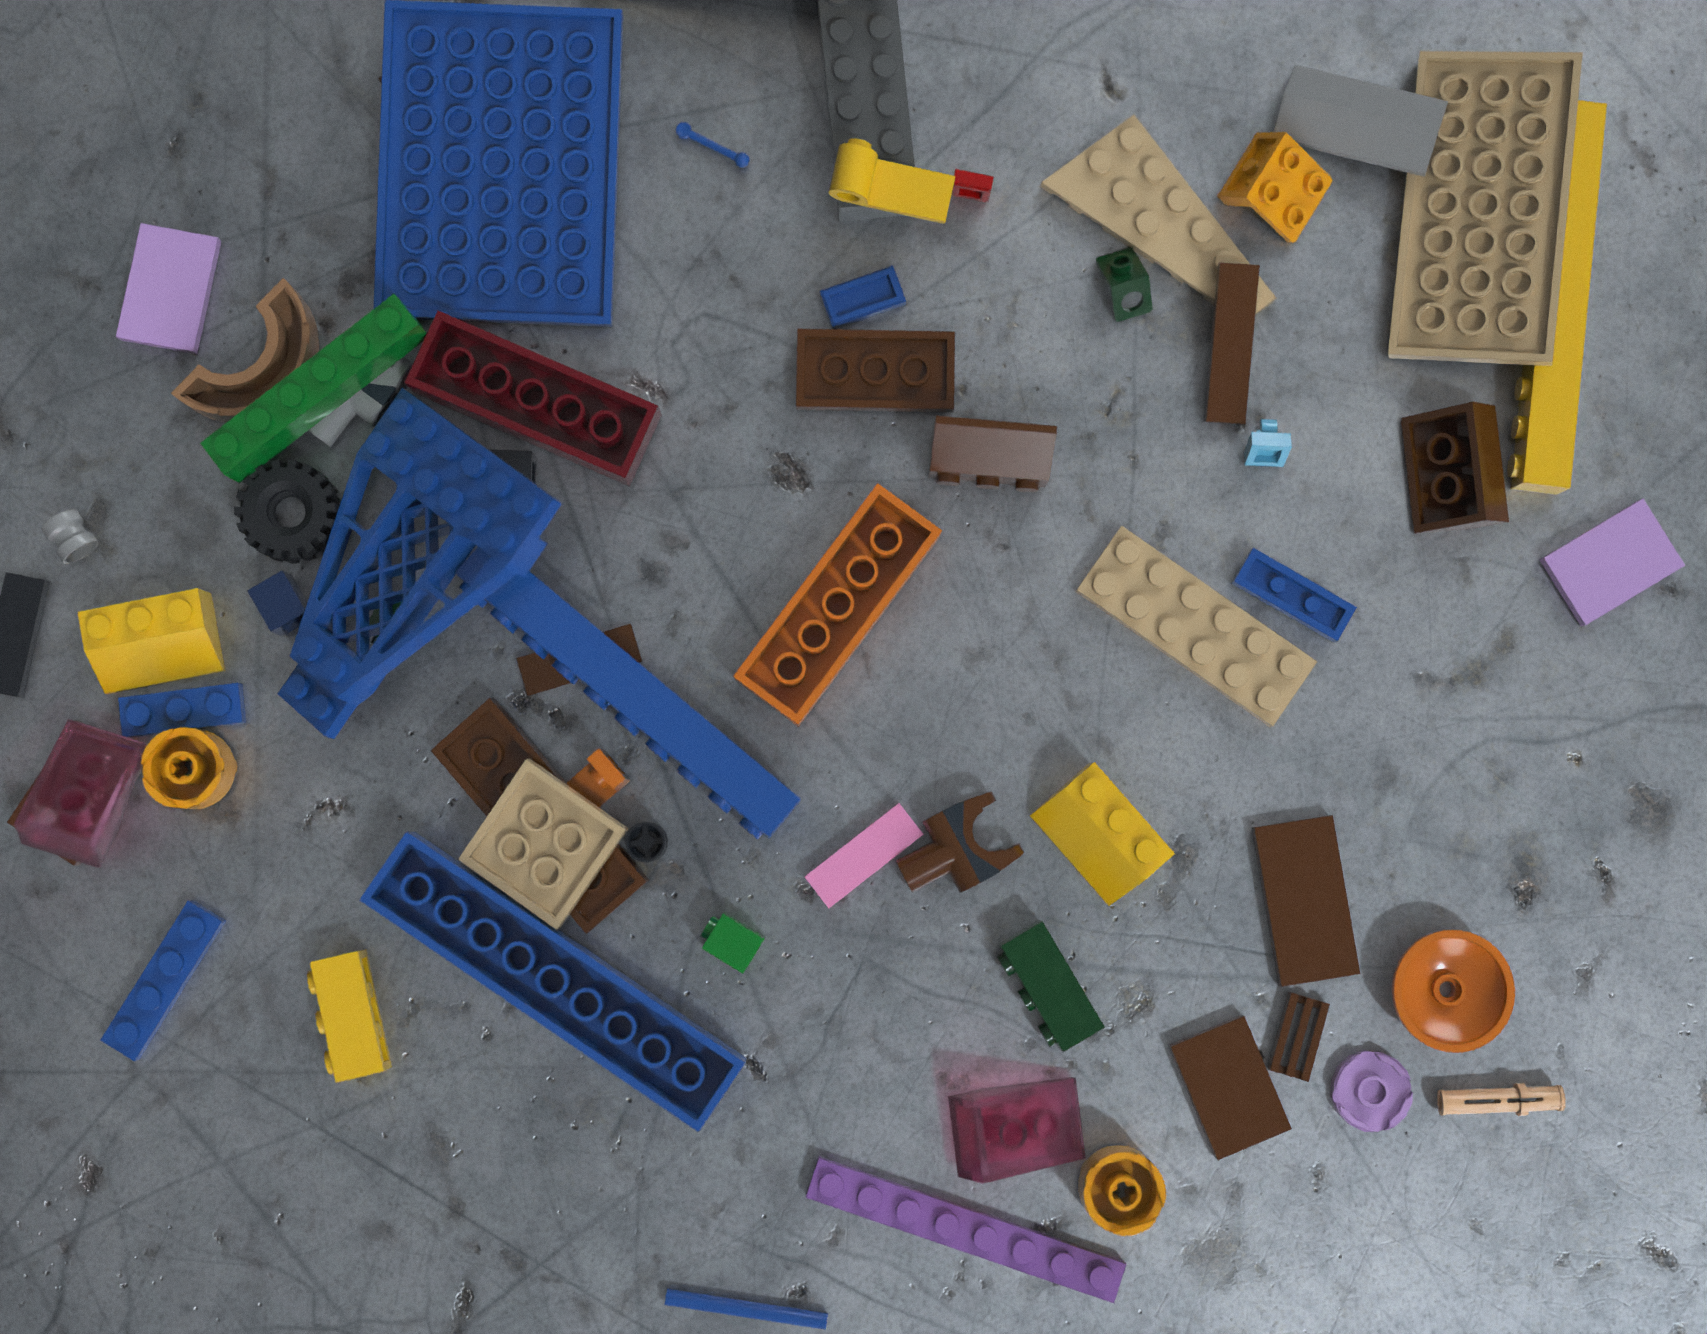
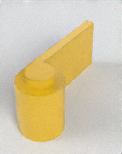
[828,138,955,224]

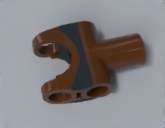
[895,791,1024,893]

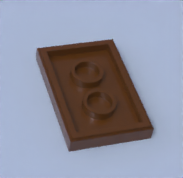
[1168,1015,1292,1160]

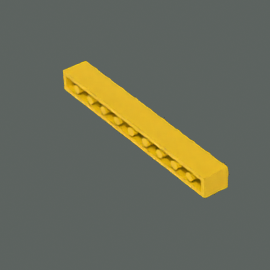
[1507,100,1607,495]

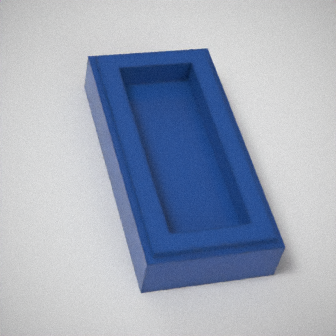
[819,265,906,329]

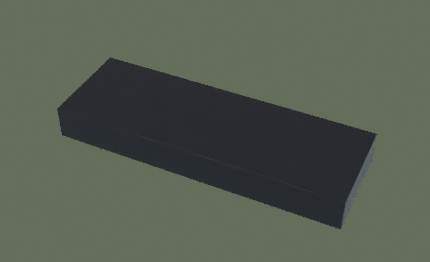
[0,572,50,698]

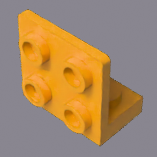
[1217,132,1332,243]

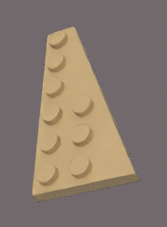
[1040,115,1276,315]

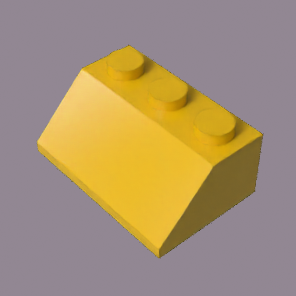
[77,588,225,695]
[1029,762,1175,906]

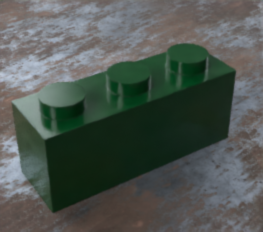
[996,920,1105,1052]

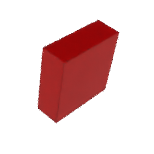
[952,169,994,202]

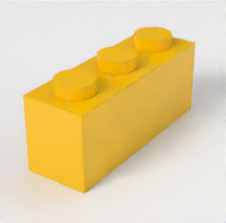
[307,949,392,1083]

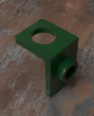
[1096,247,1153,322]

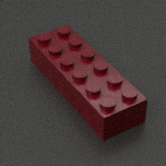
[404,311,662,487]

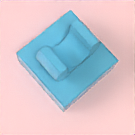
[1244,419,1292,467]

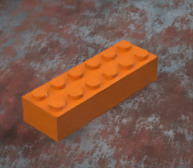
[733,483,942,727]

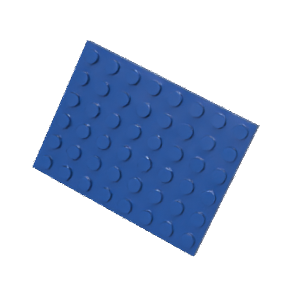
[373,0,623,327]

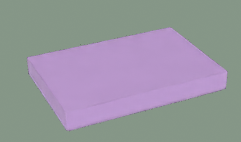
[116,223,222,355]
[1539,499,1685,627]

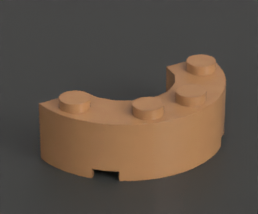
[171,278,319,423]

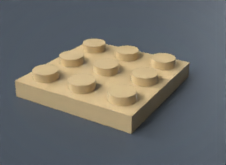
[458,759,629,930]

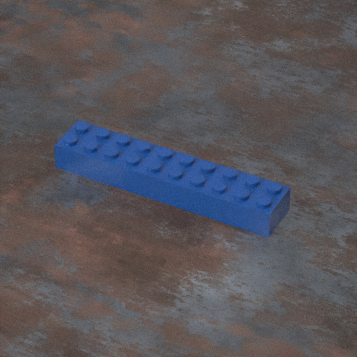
[455,547,801,840]
[359,832,747,1132]

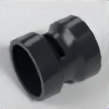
[625,822,668,862]

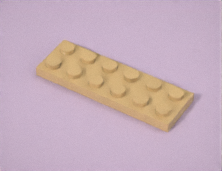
[1075,526,1317,727]

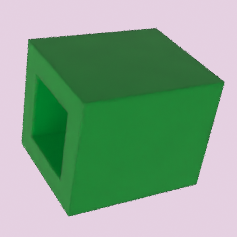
[700,912,765,974]

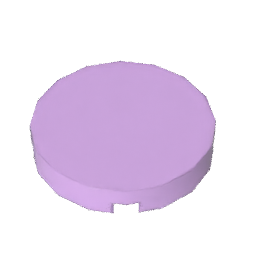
[1330,1050,1413,1132]

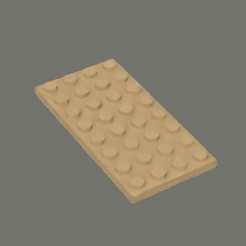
[1388,51,1583,366]

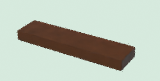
[1204,262,1260,424]

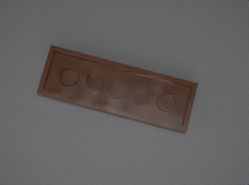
[430,697,649,934]

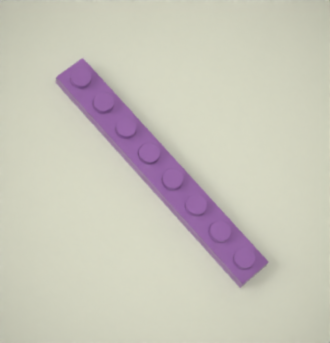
[806,1156,1127,1303]

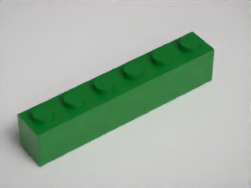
[200,294,427,483]

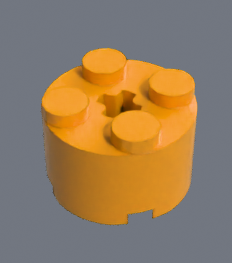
[141,727,238,809]
[1078,1145,1166,1236]

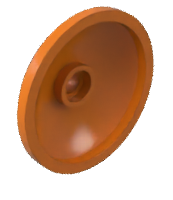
[1392,930,1515,1053]

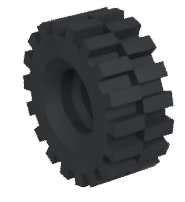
[234,459,341,564]

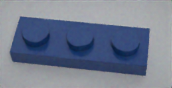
[1231,548,1357,643]
[118,683,247,738]

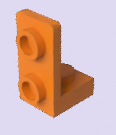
[567,748,631,808]

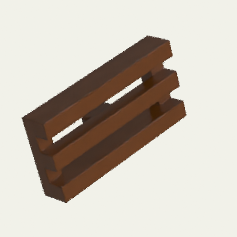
[1267,992,1330,1082]

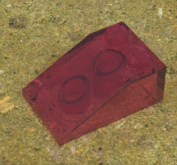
[15,719,147,868]
[948,1077,1086,1184]

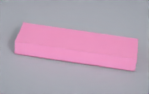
[804,803,924,908]

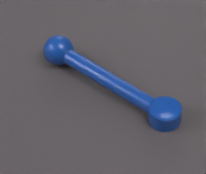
[676,122,750,168]

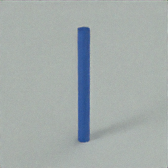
[665,1288,828,1330]

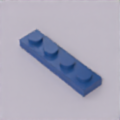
[100,900,226,1061]

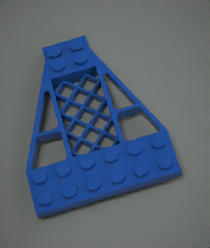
[277,388,562,739]

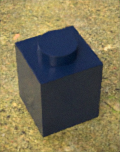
[247,570,307,637]

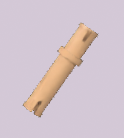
[1437,1083,1566,1116]

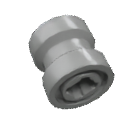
[41,508,99,564]

